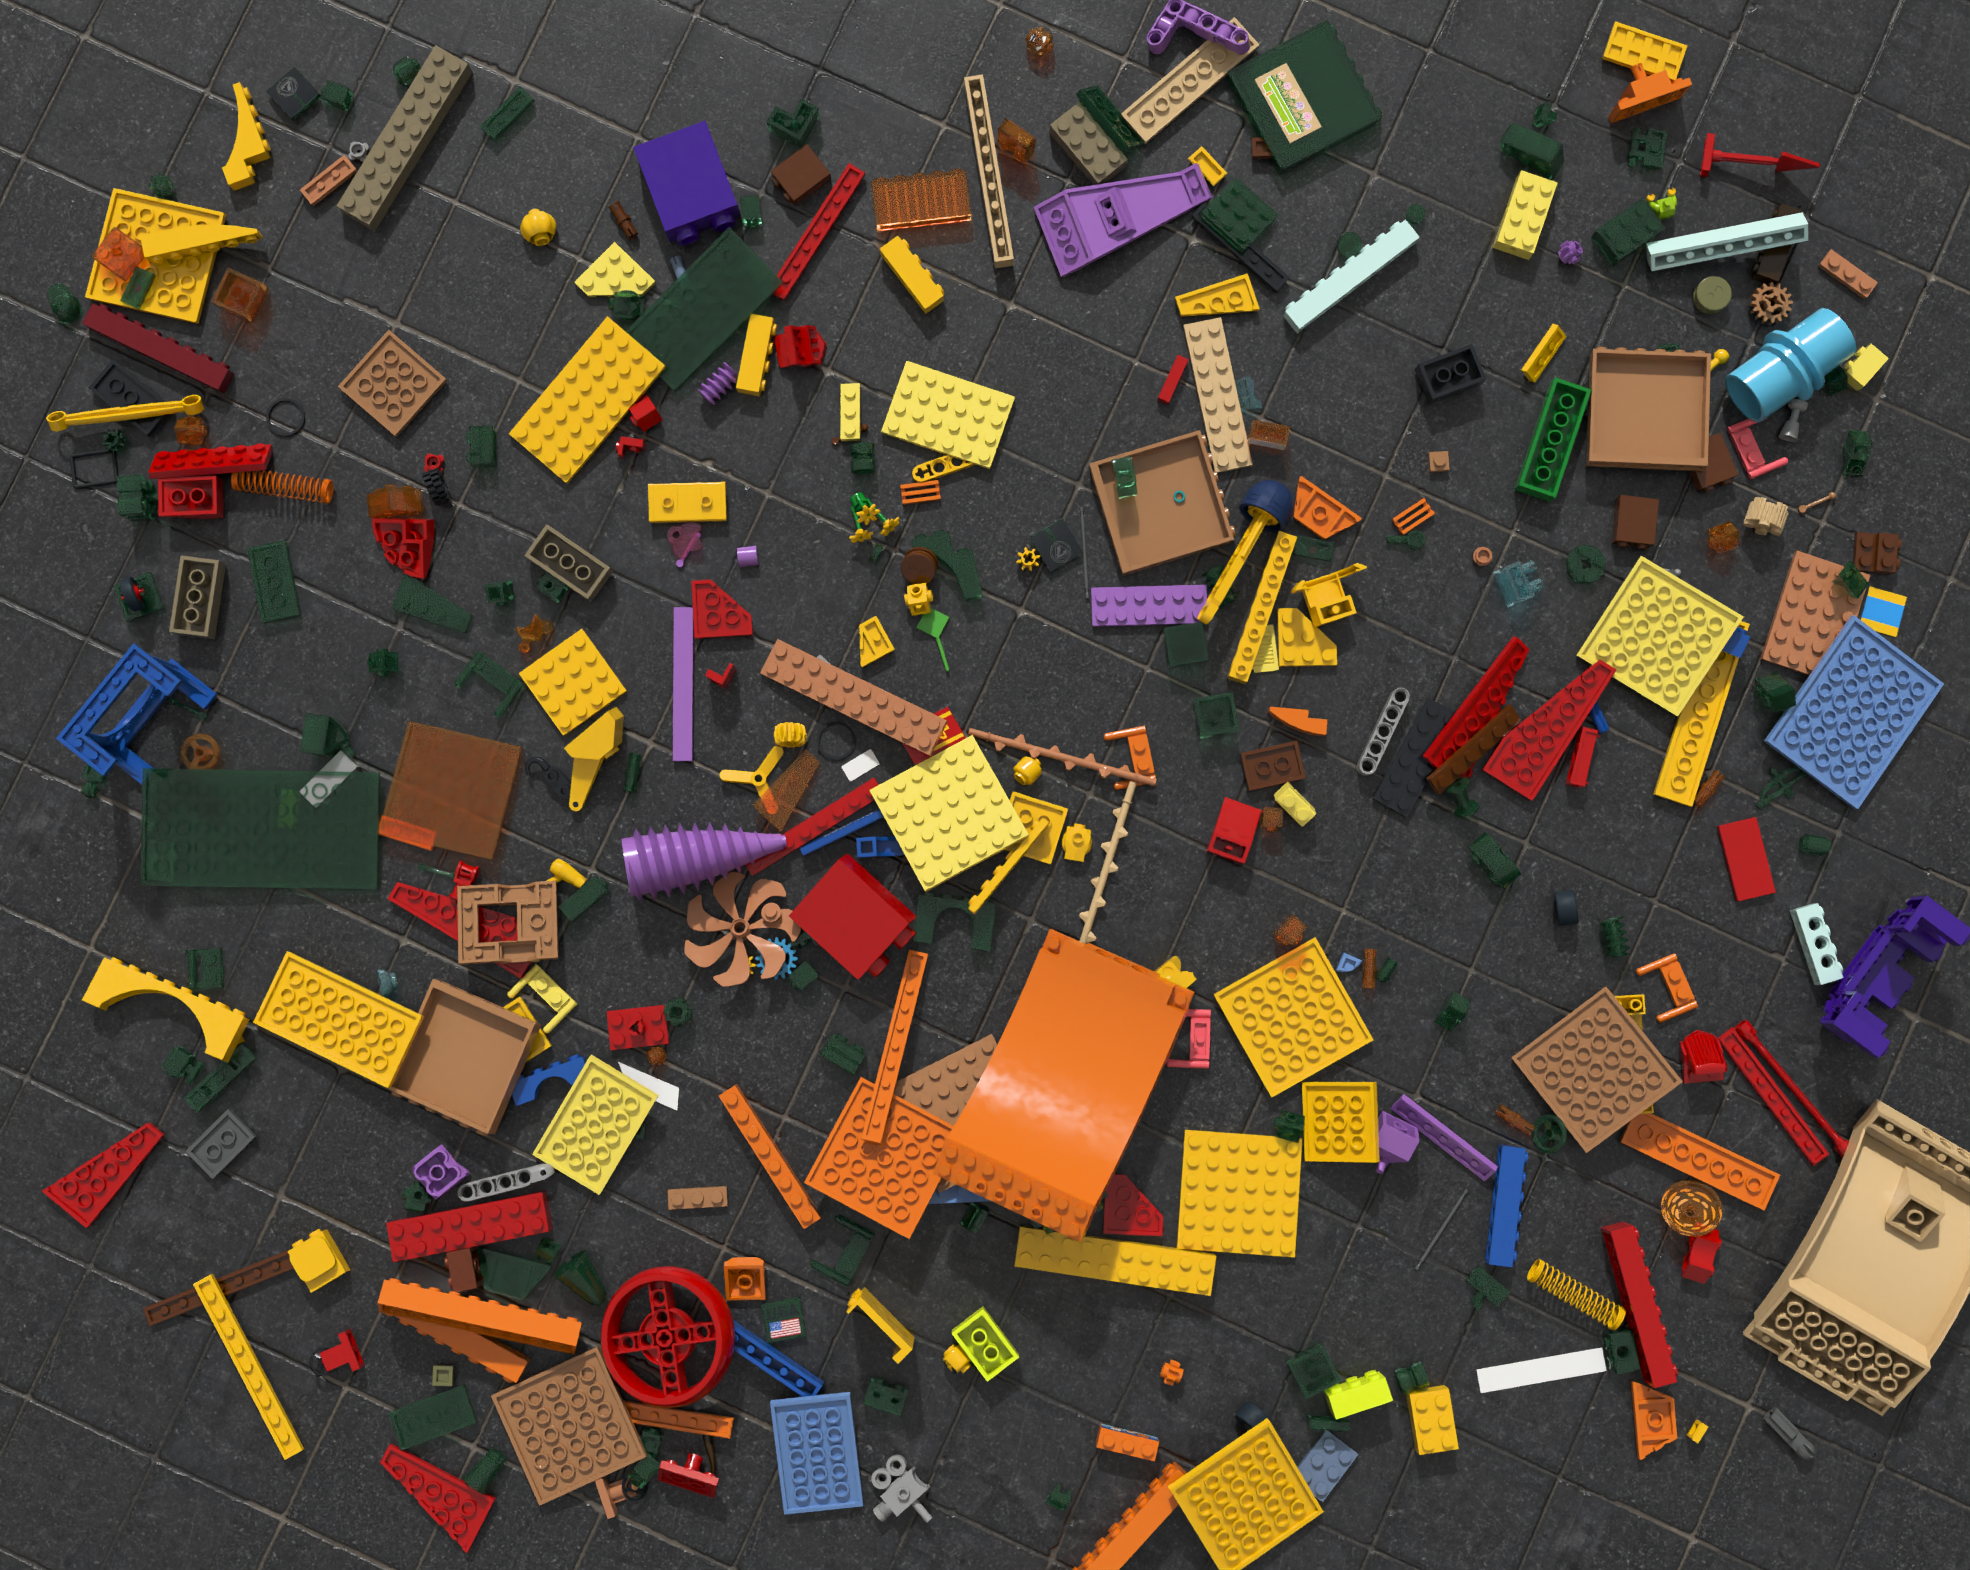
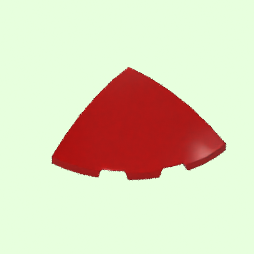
[372,518,435,579]

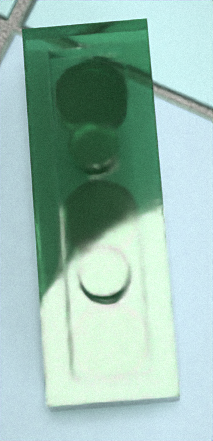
[480,86,535,141]

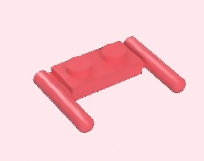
[1727,417,1788,480]
[1166,1009,1211,1069]

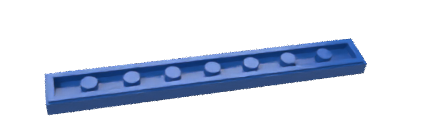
[800,809,884,856]

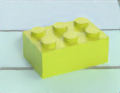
[951,1306,1019,1382]
[1323,1370,1393,1420]

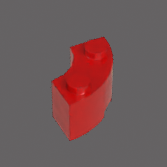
[1682,1223,1721,1284]

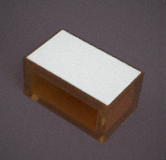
[1247,419,1290,450]

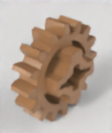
[1749,282,1793,325]

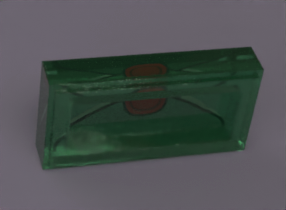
[120,266,156,310]
[1292,535,1335,562]

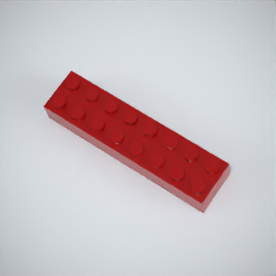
[386,1190,553,1262]
[1601,1222,1678,1388]

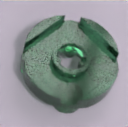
[1566,544,1606,584]

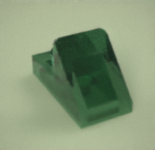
[1832,561,1869,599]

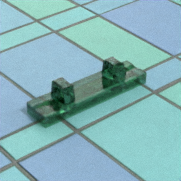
[184,1044,257,1112]

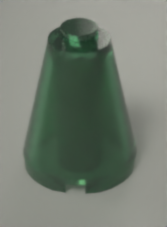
[554,1250,607,1306]

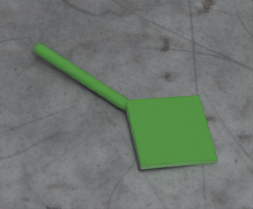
[916,608,949,672]

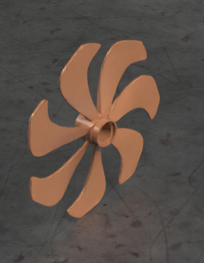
[684,872,801,987]

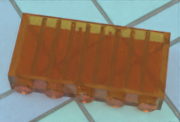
[871,168,971,231]

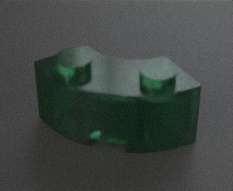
[1468,832,1521,889]

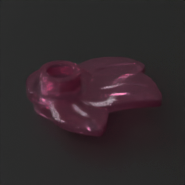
[667,522,703,559]

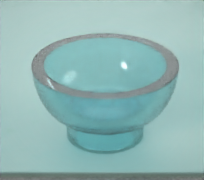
[376,969,398,997]

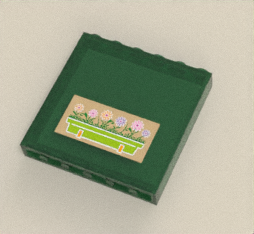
[1226,20,1382,176]

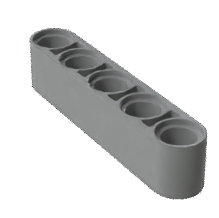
[1356,688,1410,776]

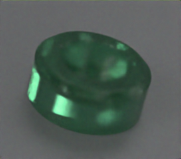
[1405,204,1426,225]
[868,543,883,563]

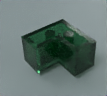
[766,99,820,148]

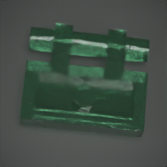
[1628,127,1667,170]

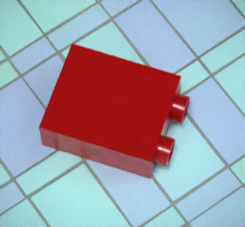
[789,854,917,980]

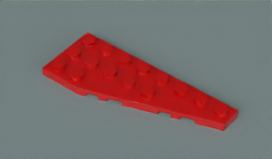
[1482,660,1616,801]

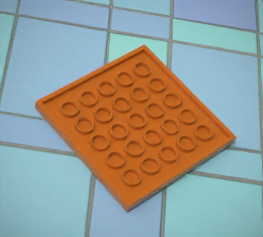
[804,1077,954,1240]

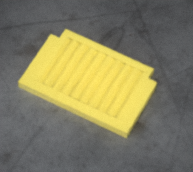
[1252,625,1279,673]

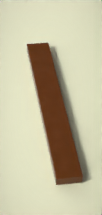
[143,1248,294,1327]

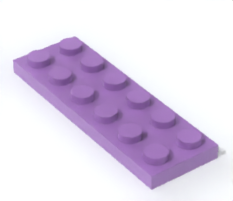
[1091,585,1207,627]

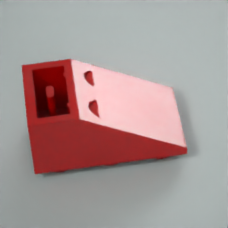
[1205,797,1261,865]

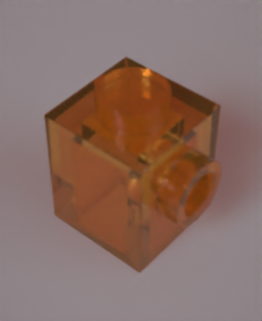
[1260,807,1283,832]

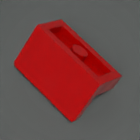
[705,663,737,689]

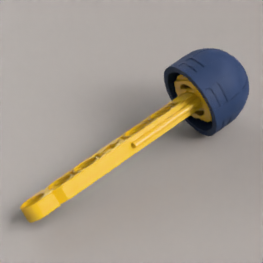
[1197,480,1293,625]

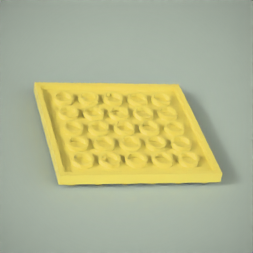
[1577,556,1744,716]
[870,735,1029,892]

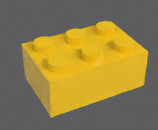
[1406,1385,1459,1455]

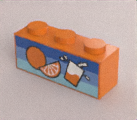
[1096,1424,1159,1461]

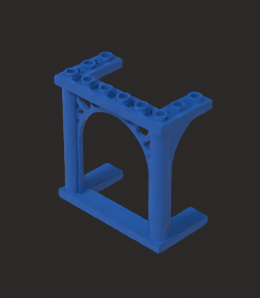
[56,643,218,786]

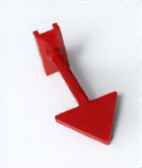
[1700,133,1820,177]

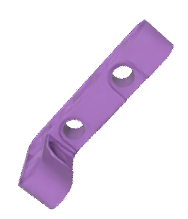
[1147,0,1250,54]

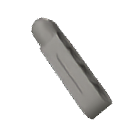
[458,1163,555,1201]

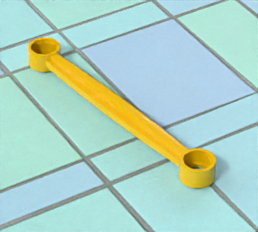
[46,395,204,432]

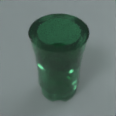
[463,1447,507,1495]

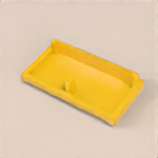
[648,482,727,523]

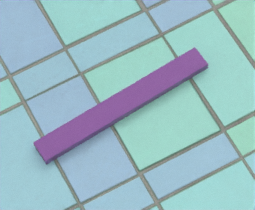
[673,607,694,762]

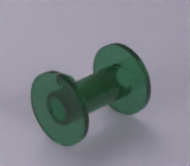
[1446,777,1480,817]

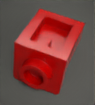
[616,436,646,459]

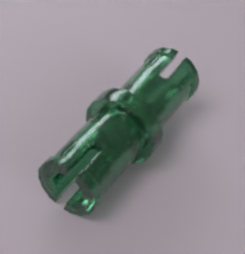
[623,752,642,793]

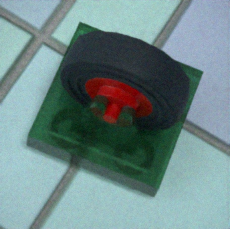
[113,572,165,622]

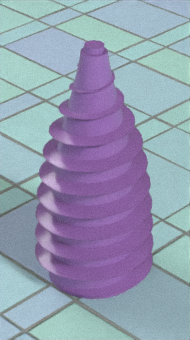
[621,822,787,903]

